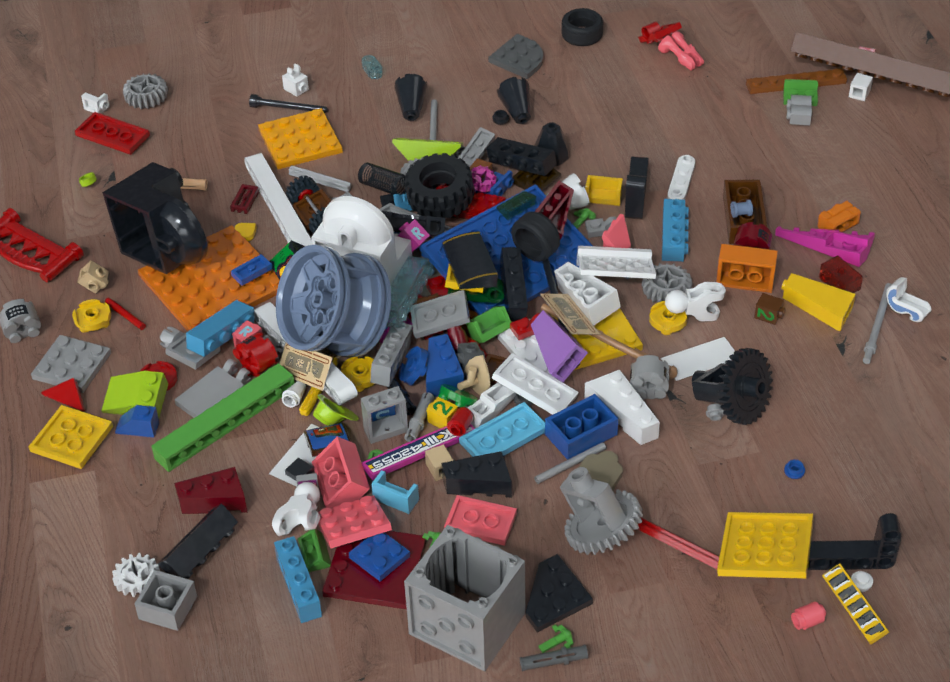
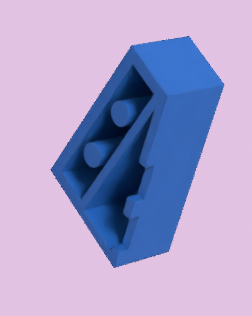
[426,334,464,397]

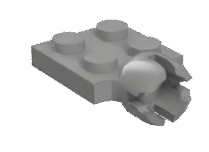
[160,326,220,370]

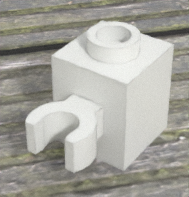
[282,63,309,97]

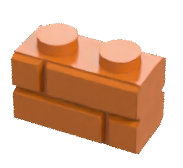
[818,201,861,232]

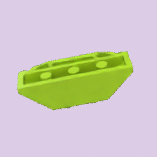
[392,138,463,161]

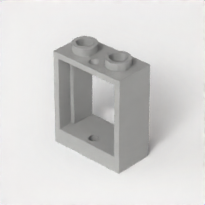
[361,386,408,444]

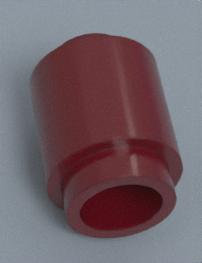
[447,326,468,354]

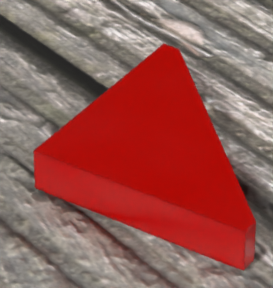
[41,378,85,412]

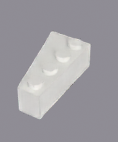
[554,262,621,326]
[584,370,660,445]

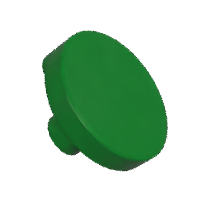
[438,384,478,407]

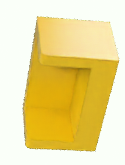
[585,175,623,206]

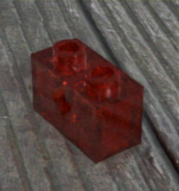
[819,255,863,293]

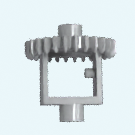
[560,467,643,555]

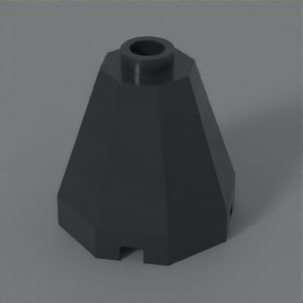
[534,122,569,166]

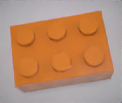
[716,244,778,293]

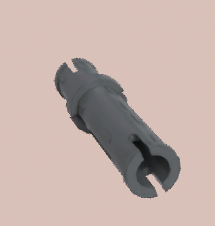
[519,644,588,671]

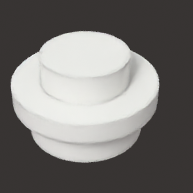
[851,571,873,592]

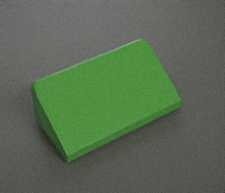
[298,529,331,572]

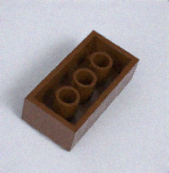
[723,180,767,244]

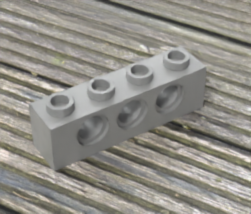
[370,321,413,387]

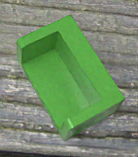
[466,306,512,343]

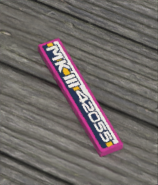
[362,425,475,480]

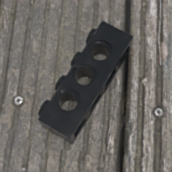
[486,137,557,176]

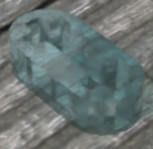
[362,55,383,79]

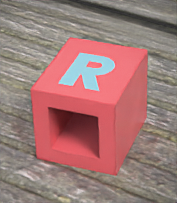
[232,320,263,347]

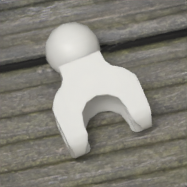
[665,282,726,321]
[272,482,321,536]

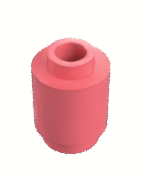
[791,601,826,630]

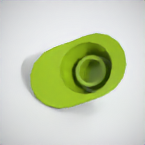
[313,394,359,425]

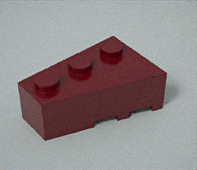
[535,180,574,240]
[174,467,248,514]

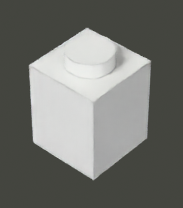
[849,73,873,101]

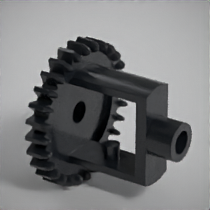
[692,348,773,425]

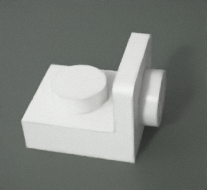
[81,92,110,114]

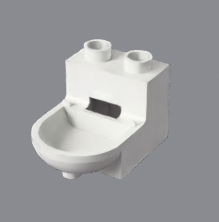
[311,196,413,300]

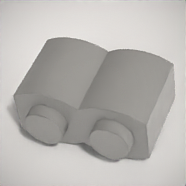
[786,95,812,125]

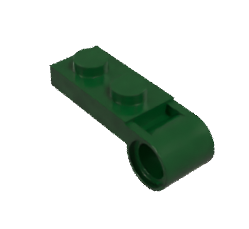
[447,279,504,303]

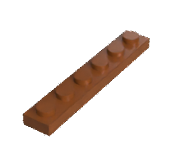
[746,69,847,94]

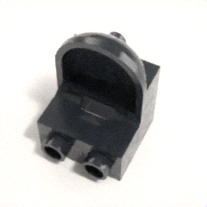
[102,162,208,275]

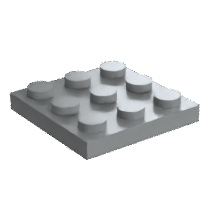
[31,335,111,393]

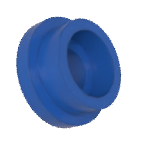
[784,460,805,479]

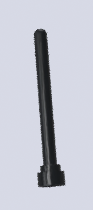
[249,94,328,113]

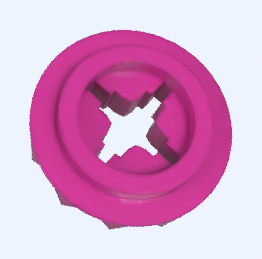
[472,165,497,192]

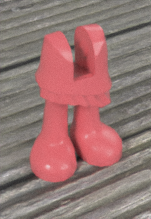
[658,31,704,71]

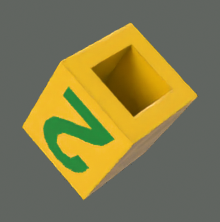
[426,397,458,429]

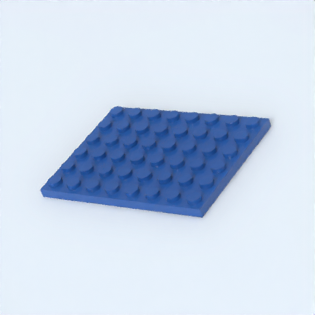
[419,184,593,316]

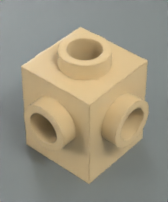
[77,261,109,294]

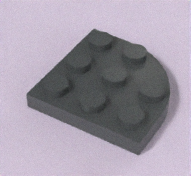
[488,34,543,79]

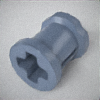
[730,199,753,218]

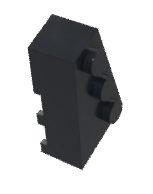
[441,451,512,498]

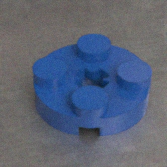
[398,346,429,386]

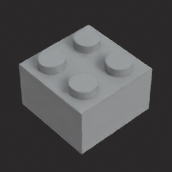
[134,570,197,631]

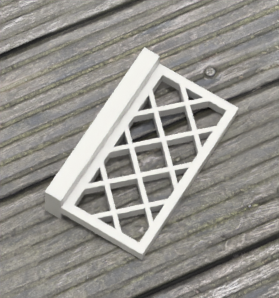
[576,246,656,279]

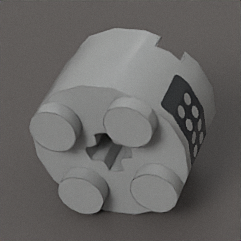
[0,299,41,343]
[630,355,669,400]

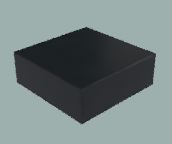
[285,458,314,481]

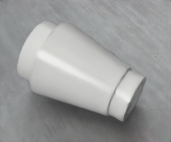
[282,381,306,408]

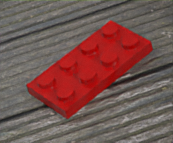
[75,112,150,155]

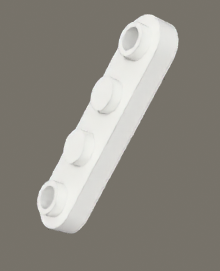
[667,155,695,200]

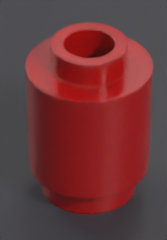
[447,407,473,436]

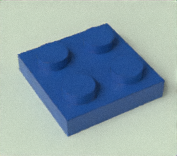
[349,533,410,581]

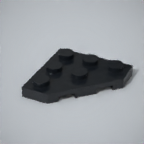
[526,554,593,633]

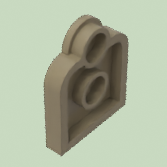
[578,451,623,491]

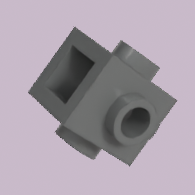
[456,342,485,372]

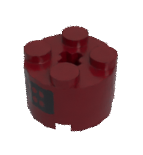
[733,222,772,250]

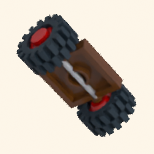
[286,175,331,234]

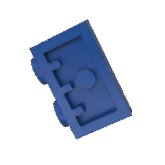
[476,170,514,196]

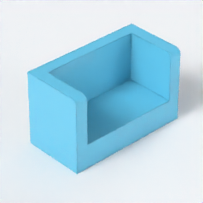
[372,470,419,514]

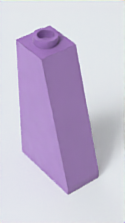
[531,310,588,382]

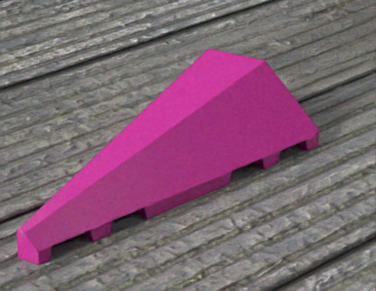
[775,226,875,267]

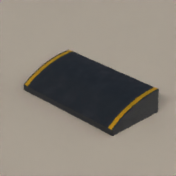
[442,231,498,289]

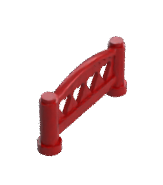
[0,208,84,282]

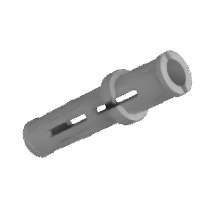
[404,392,434,442]

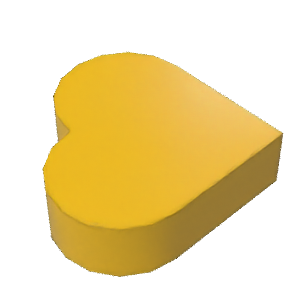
[235,223,257,241]

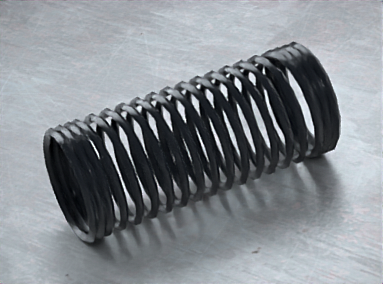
[358,162,406,195]

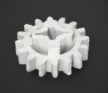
[112,553,160,597]

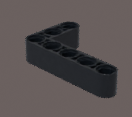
[625,156,649,219]
[808,513,902,570]

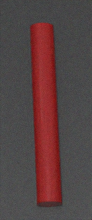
[105,297,146,330]

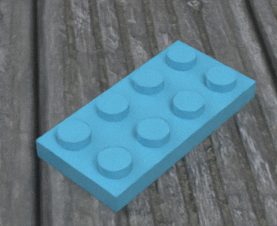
[459,402,545,457]

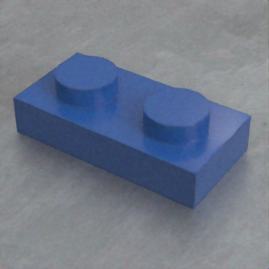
[231,254,272,286]

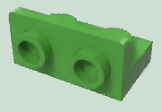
[783,79,818,106]

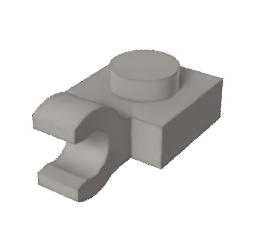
[585,217,616,238]

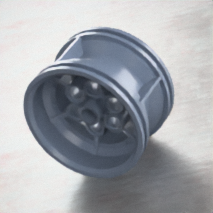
[276,245,391,357]

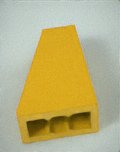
[781,273,856,331]

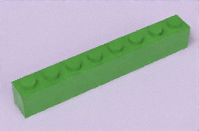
[151,363,294,472]

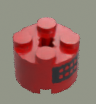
[233,332,278,377]

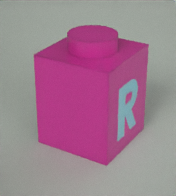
[397,219,430,252]

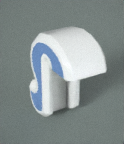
[886,277,932,322]

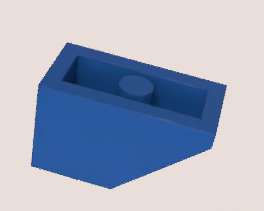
[115,405,159,438]

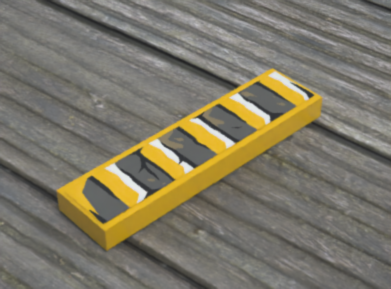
[822,564,889,645]

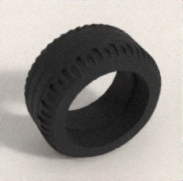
[561,8,603,46]
[511,211,560,262]

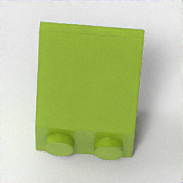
[101,371,168,418]

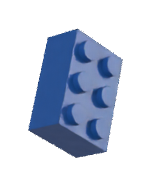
[545,394,618,460]

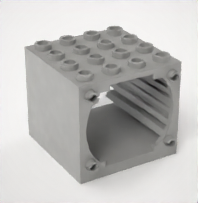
[404,525,525,672]

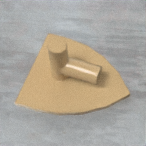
[457,355,490,396]

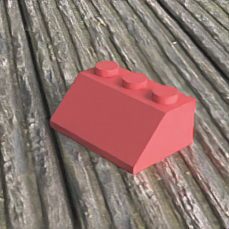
[312,437,370,508]

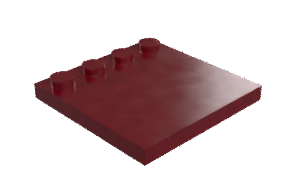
[322,531,427,610]

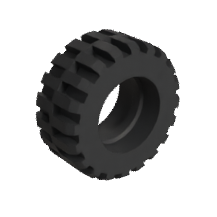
[404,153,474,219]

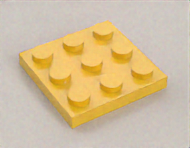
[28,405,113,469]

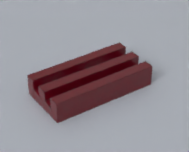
[230,184,259,214]

